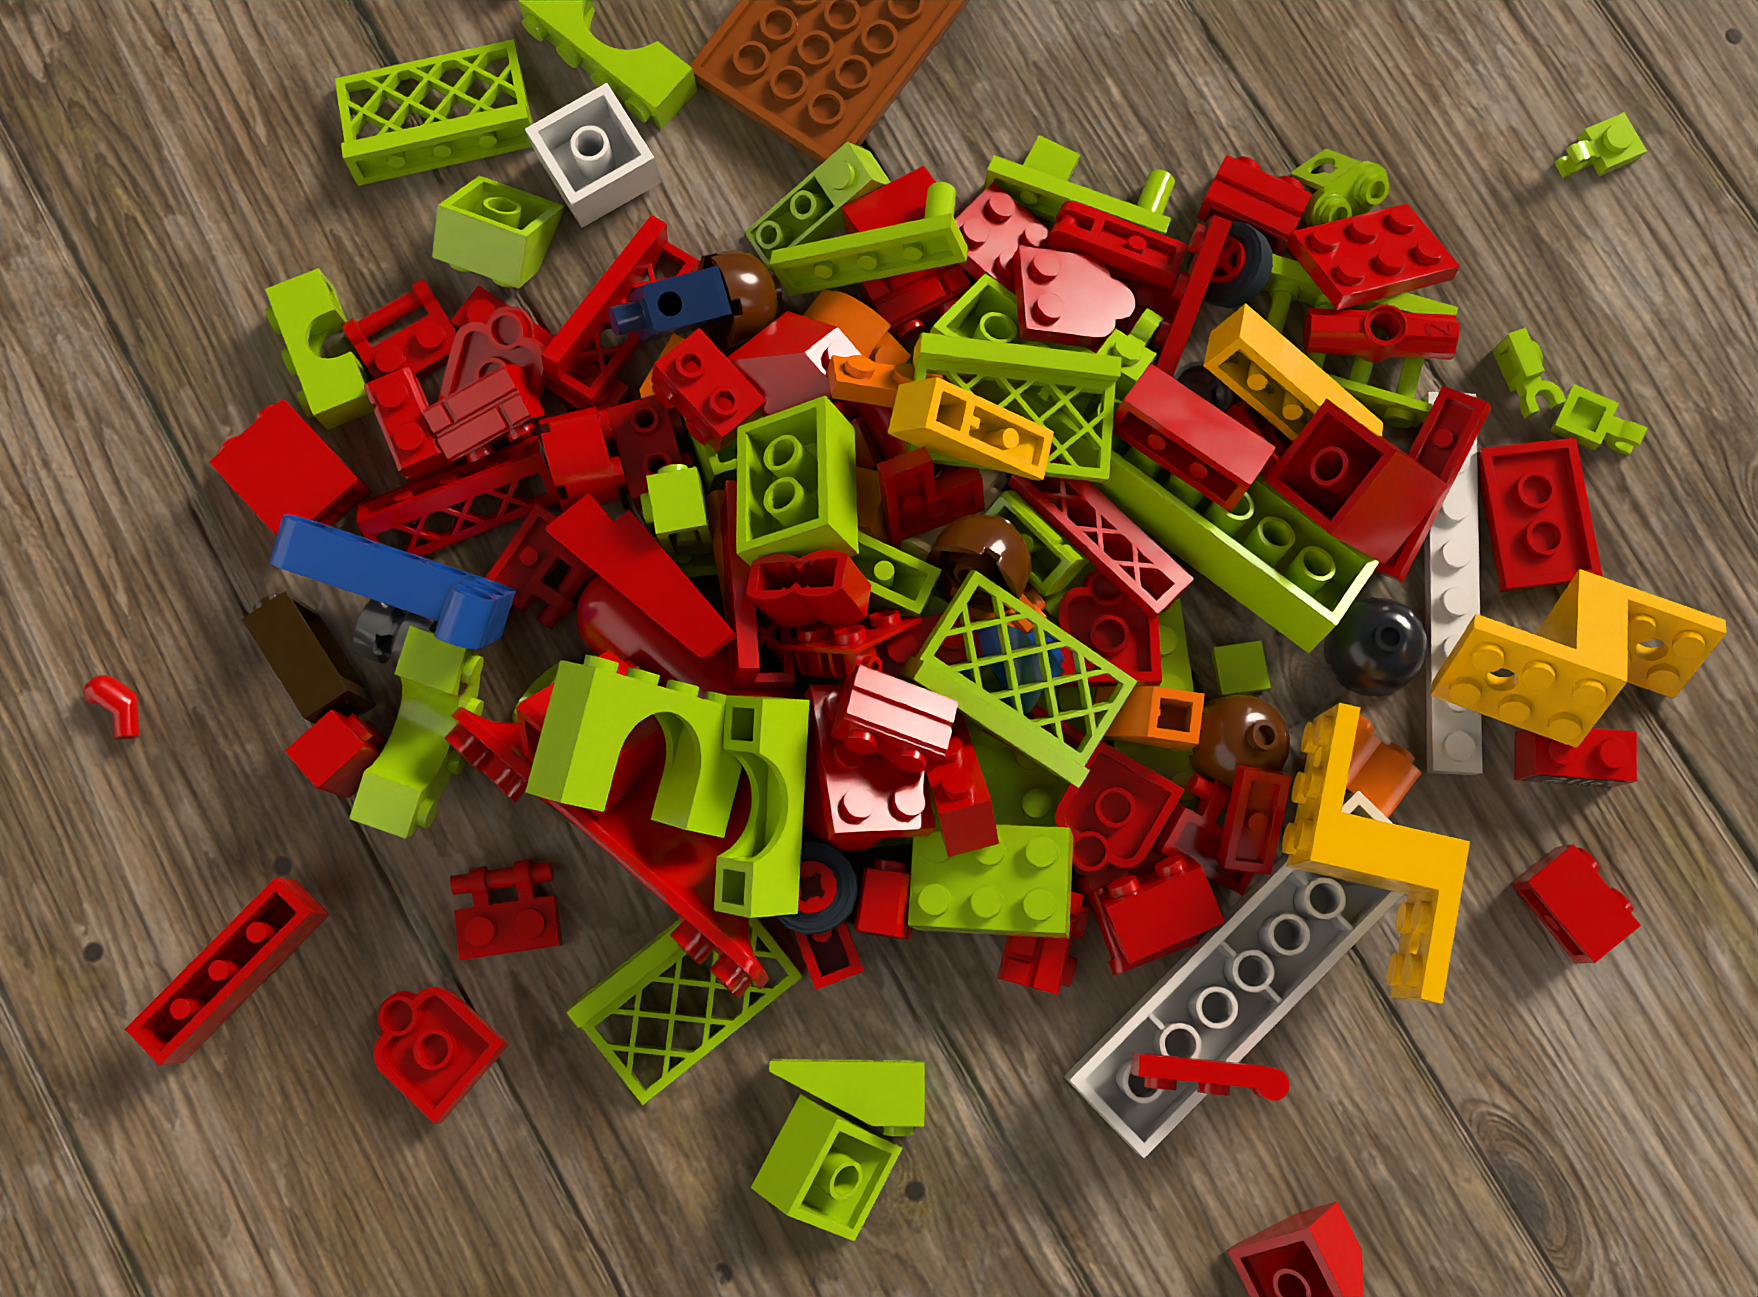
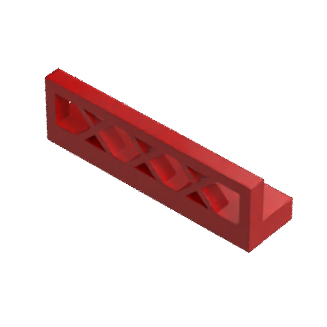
[541,215,699,406]
[357,435,562,556]
[1008,448,1194,620]
[720,480,795,688]

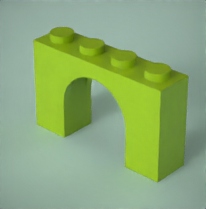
[525,655,742,838]

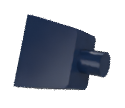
[608,266,732,342]

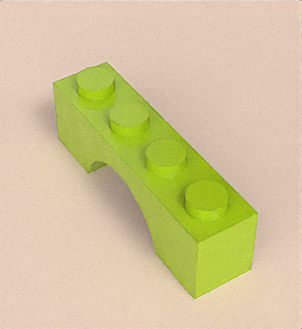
[517,0,697,130]
[714,696,810,918]

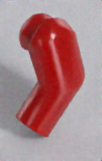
[83,675,140,740]

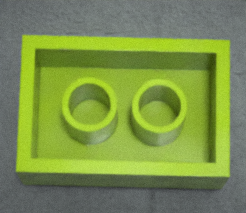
[736,396,859,566]
[908,822,1073,938]

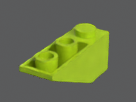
[744,142,890,270]

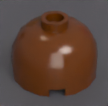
[698,250,782,349]
[926,514,1032,612]
[1188,694,1290,792]

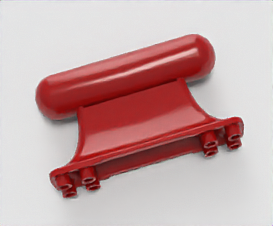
[444,575,883,999]

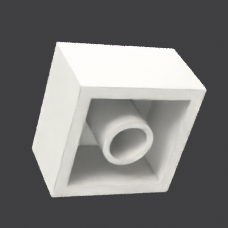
[525,83,662,228]

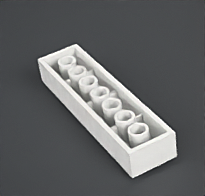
[1063,790,1403,1158]

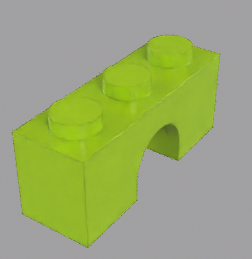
[265,268,375,430]

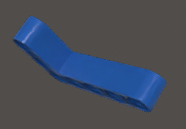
[269,514,516,650]

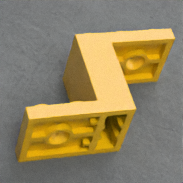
[1430,569,1726,748]
[1282,703,1470,1004]

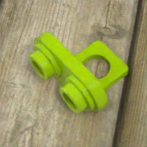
[1291,149,1389,227]

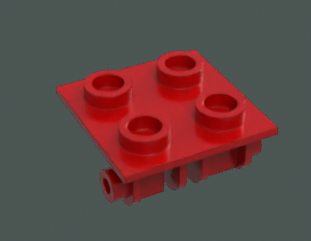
[778,609,922,680]

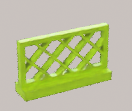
[335,39,533,186]
[908,333,1122,483]
[900,570,1137,788]
[566,917,803,1105]

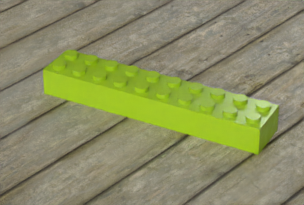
[930,273,1379,654]

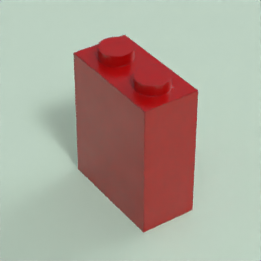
[209,398,372,536]

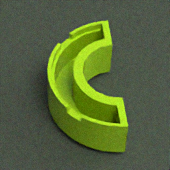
[349,626,484,839]

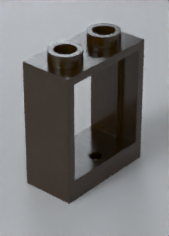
[242,591,377,724]

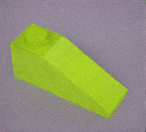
[769,1059,925,1136]

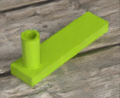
[983,155,1175,235]
[770,182,968,296]

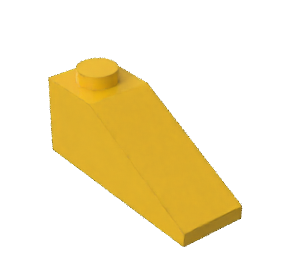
[888,377,1054,481]

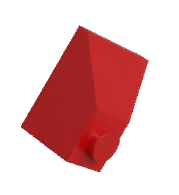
[727,311,862,417]
[1227,1201,1364,1297]

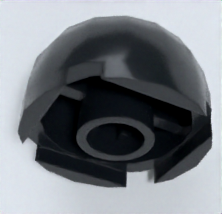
[1324,597,1427,697]

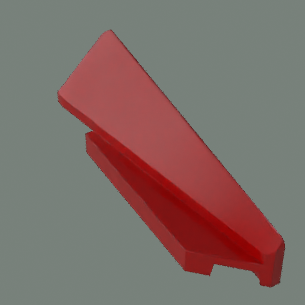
[546,492,737,659]

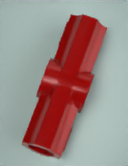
[1302,304,1459,363]

